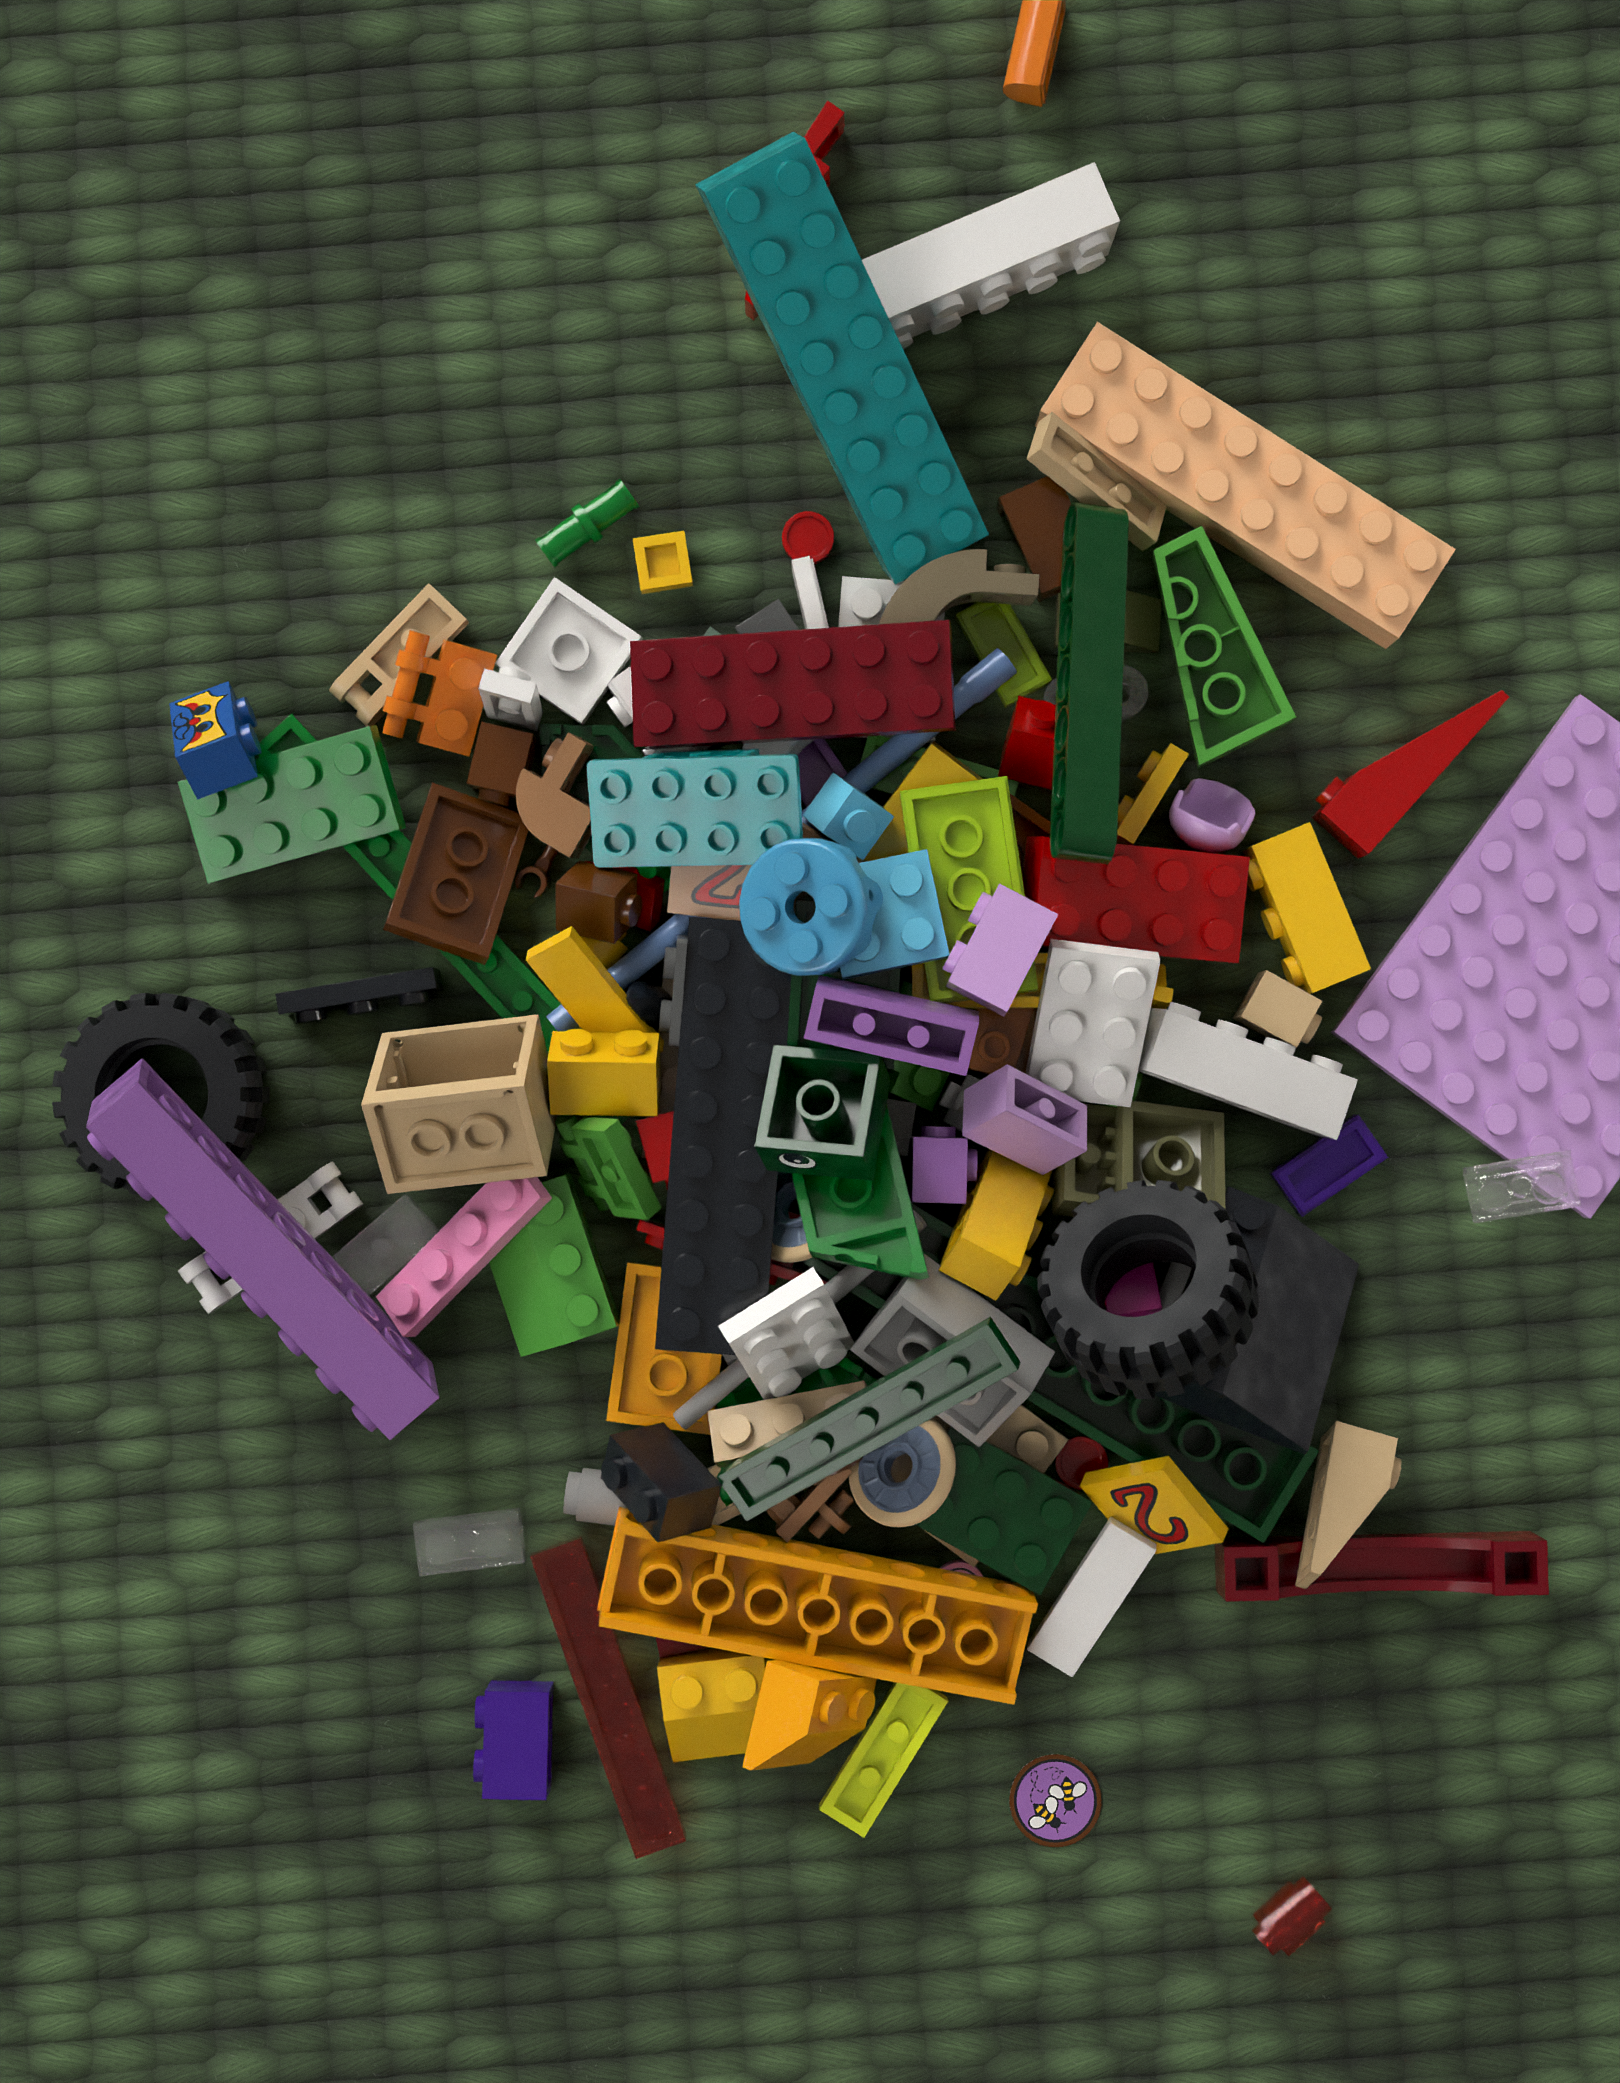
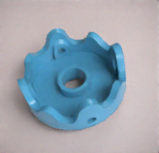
[739,838,883,976]

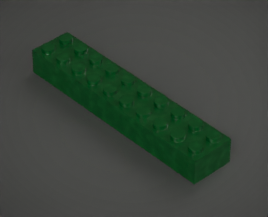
[803,1203,1319,1543]

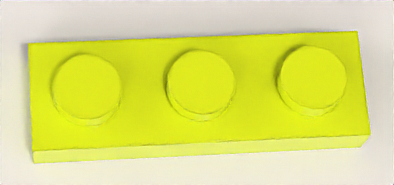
[819,1682,948,1838]

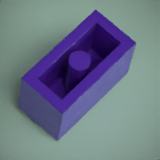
[473,1680,554,1800]

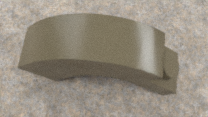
[879,549,1039,624]

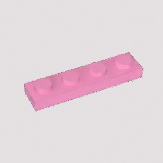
[376,1177,552,1337]

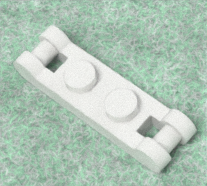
[178,1161,363,1314]

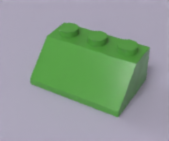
[489,1173,620,1357]

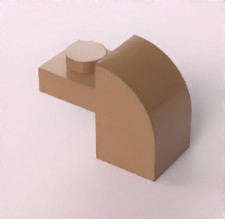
[516,733,595,859]

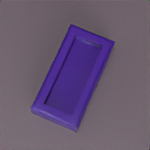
[1269,1114,1388,1217]

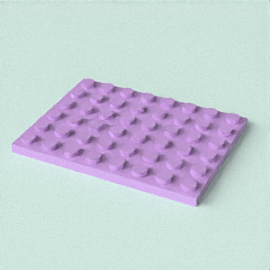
[1331,694,1620,1219]

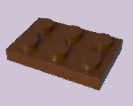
[383,782,529,965]

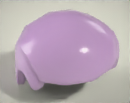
[1169,778,1255,854]

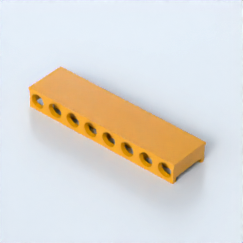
[597,1507,1038,1705]

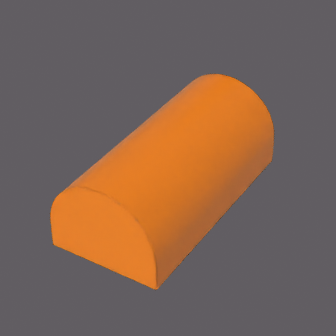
[1003,0,1066,107]

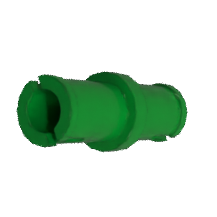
[535,479,640,568]

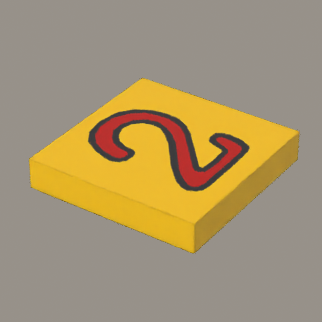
[1080,1456,1229,1554]

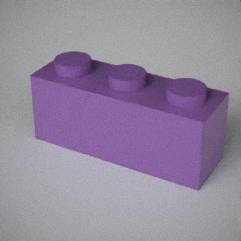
[804,975,979,1076]

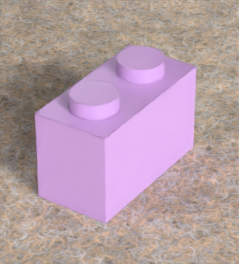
[942,884,1058,1017]
[962,1064,1087,1175]

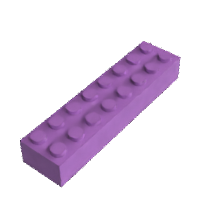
[86,1058,439,1440]

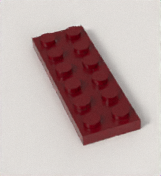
[630,620,956,750]

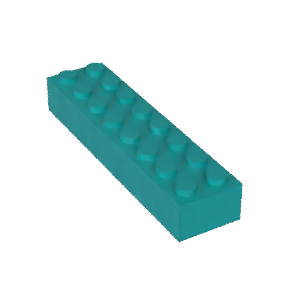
[695,132,989,585]

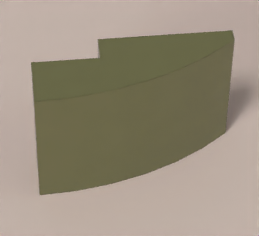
[1052,1101,1226,1217]

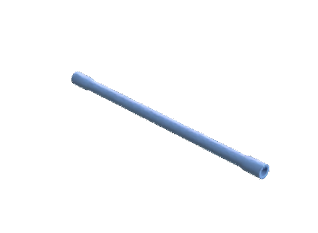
[546,648,1017,1031]

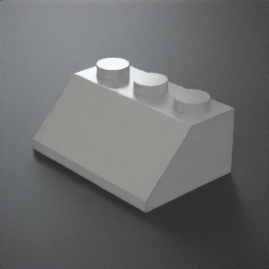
[850,1254,1055,1447]

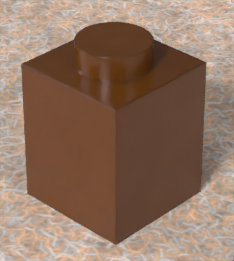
[467,722,538,807]
[555,861,642,944]

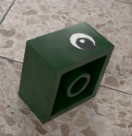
[755,1045,891,1181]

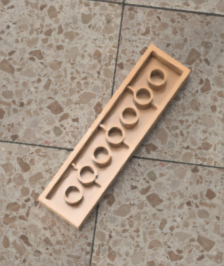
[1035,322,1456,649]

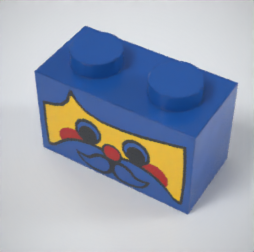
[169,681,262,800]

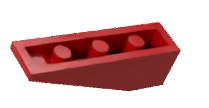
[1312,690,1509,859]

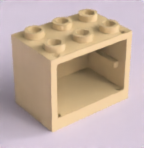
[361,1014,558,1194]

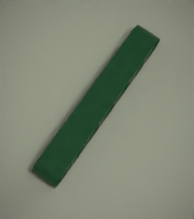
[1050,502,1129,864]

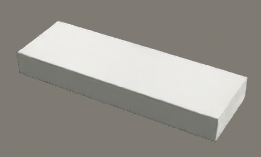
[1027,1517,1156,1677]

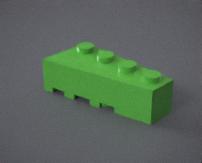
[1153,526,1296,769]

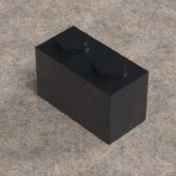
[600,1422,722,1542]

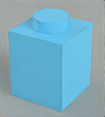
[802,772,894,860]

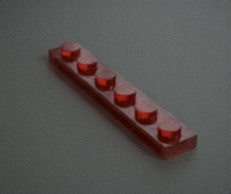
[530,1535,687,1859]

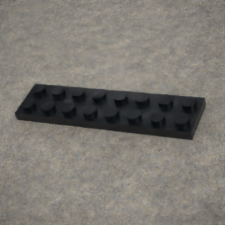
[655,917,791,1355]

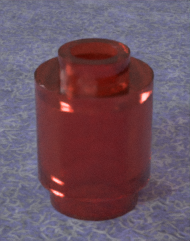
[1252,1876,1332,1957]

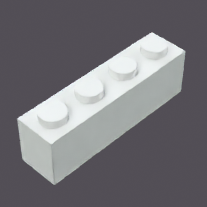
[1138,1002,1358,1140]

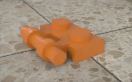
[382,630,497,757]

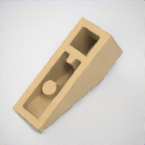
[1295,1421,1401,1589]

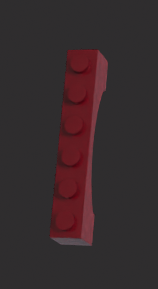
[1215,1531,1549,1602]

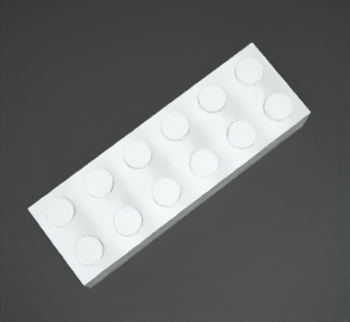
[862,162,1120,349]

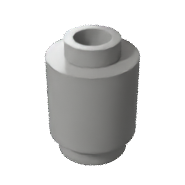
[563,1468,627,1526]

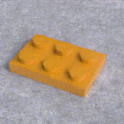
[606,1262,722,1435]

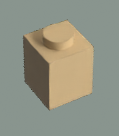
[1233,970,1322,1048]

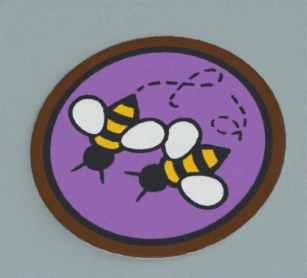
[1009,1754,1101,1847]

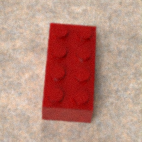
[1023,836,1250,963]

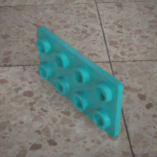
[587,749,803,868]

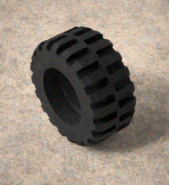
[52,993,270,1196]
[1038,1180,1260,1399]

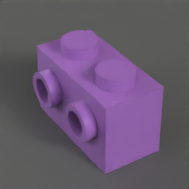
[908,1126,977,1204]

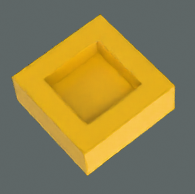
[633,531,693,594]

